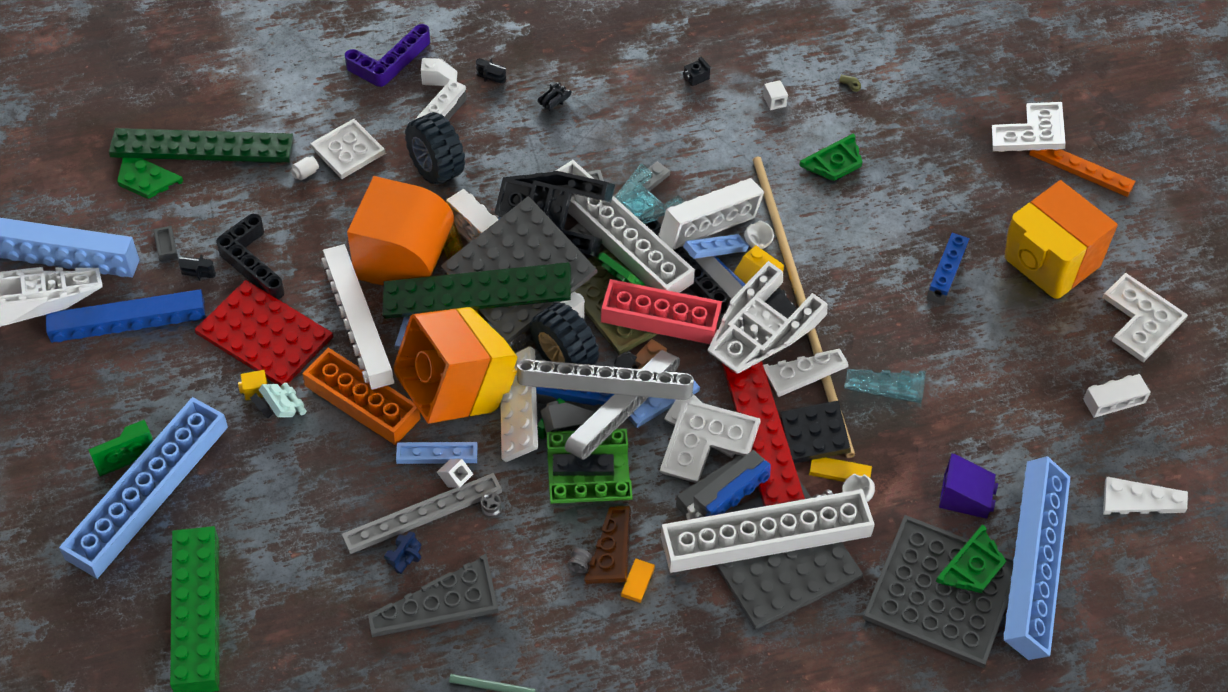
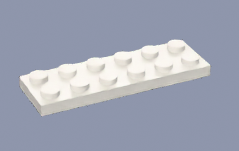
[501,346,538,462]

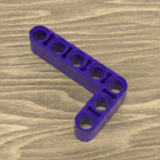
[345,24,430,87]

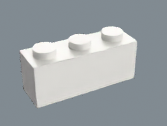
[1083,374,1151,418]

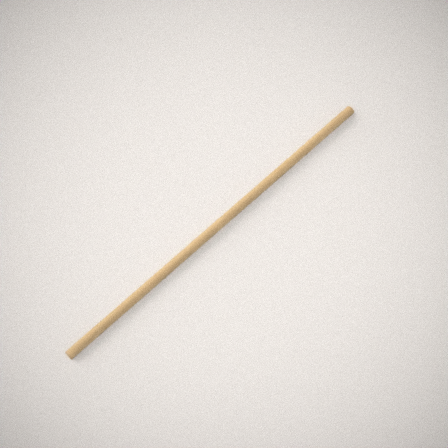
[753,157,855,458]

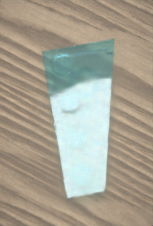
[844,369,926,403]

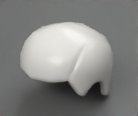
[744,221,774,249]
[842,474,875,502]

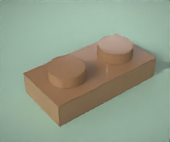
[635,339,667,369]

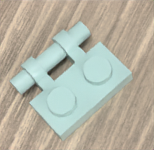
[259,383,307,417]

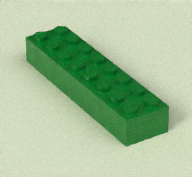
[170,526,219,692]

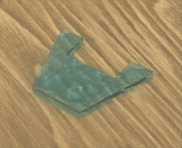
[615,164,685,224]

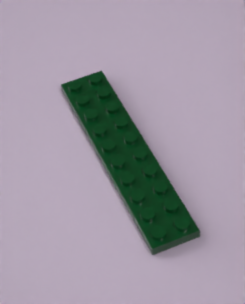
[109,128,294,163]
[382,262,571,319]

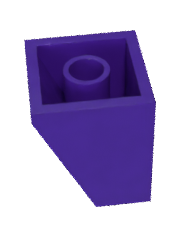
[939,453,998,519]

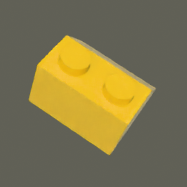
[733,245,784,284]

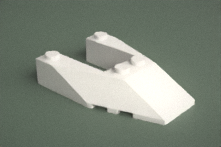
[708,261,827,374]
[0,267,103,327]

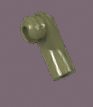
[839,74,861,92]

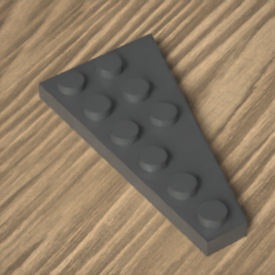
[368,554,498,637]

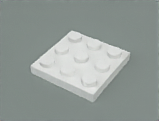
[310,119,386,179]

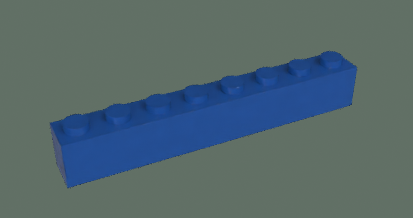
[46,289,206,343]

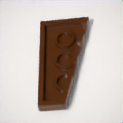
[584,506,631,584]

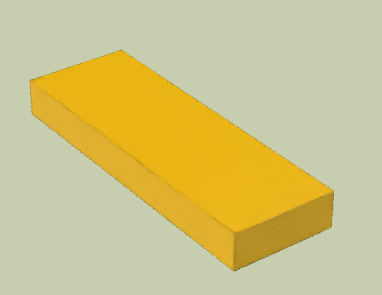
[809,457,872,482]

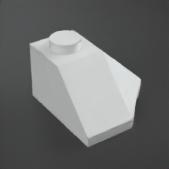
[421,58,458,86]

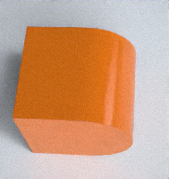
[347,176,454,286]

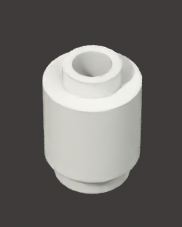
[291,156,319,181]

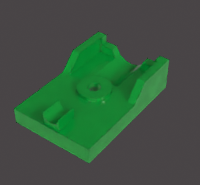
[88,419,153,477]

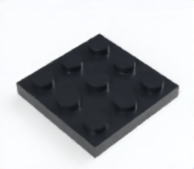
[781,400,851,463]

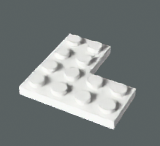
[992,102,1065,152]
[1103,273,1188,363]
[660,399,761,483]

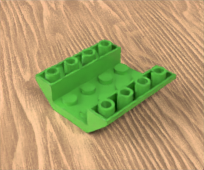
[547,428,632,504]

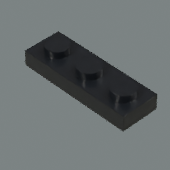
[553,454,614,476]

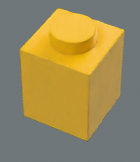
[238,370,267,401]

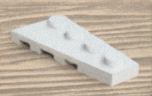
[763,349,849,397]
[1103,477,1188,515]

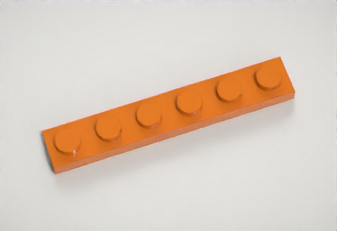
[1029,149,1136,197]

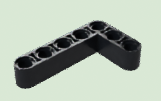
[216,214,284,299]

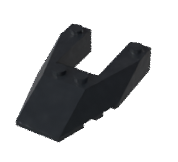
[495,171,615,257]

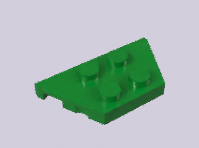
[799,133,862,181]
[117,158,183,199]
[596,252,645,286]
[936,524,1006,593]

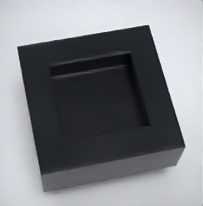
[250,393,274,418]

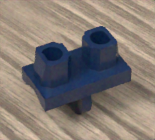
[384,531,421,574]

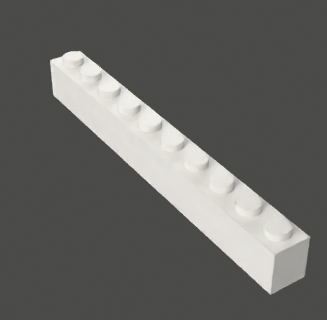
[321,244,394,390]

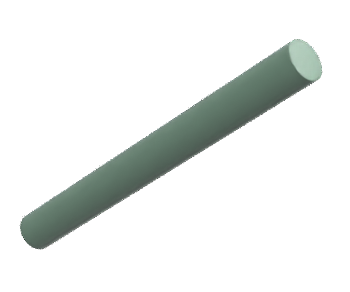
[449,674,536,692]

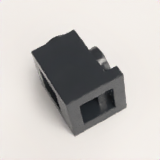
[683,56,711,86]
[614,351,641,369]

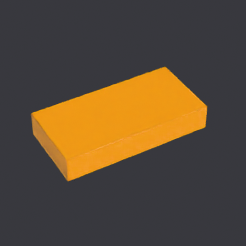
[621,558,655,603]

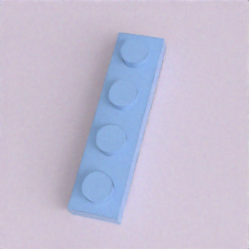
[683,234,749,259]
[628,381,700,428]
[396,442,478,464]

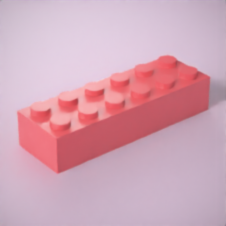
[601,279,722,344]

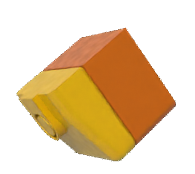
[1005,180,1118,299]
[394,307,517,424]

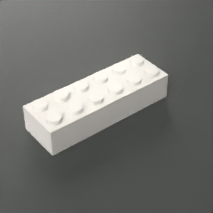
[659,178,764,249]

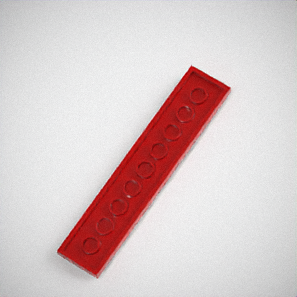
[721,361,805,506]

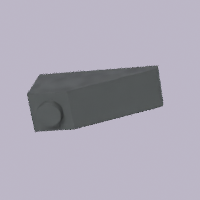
[541,401,595,434]

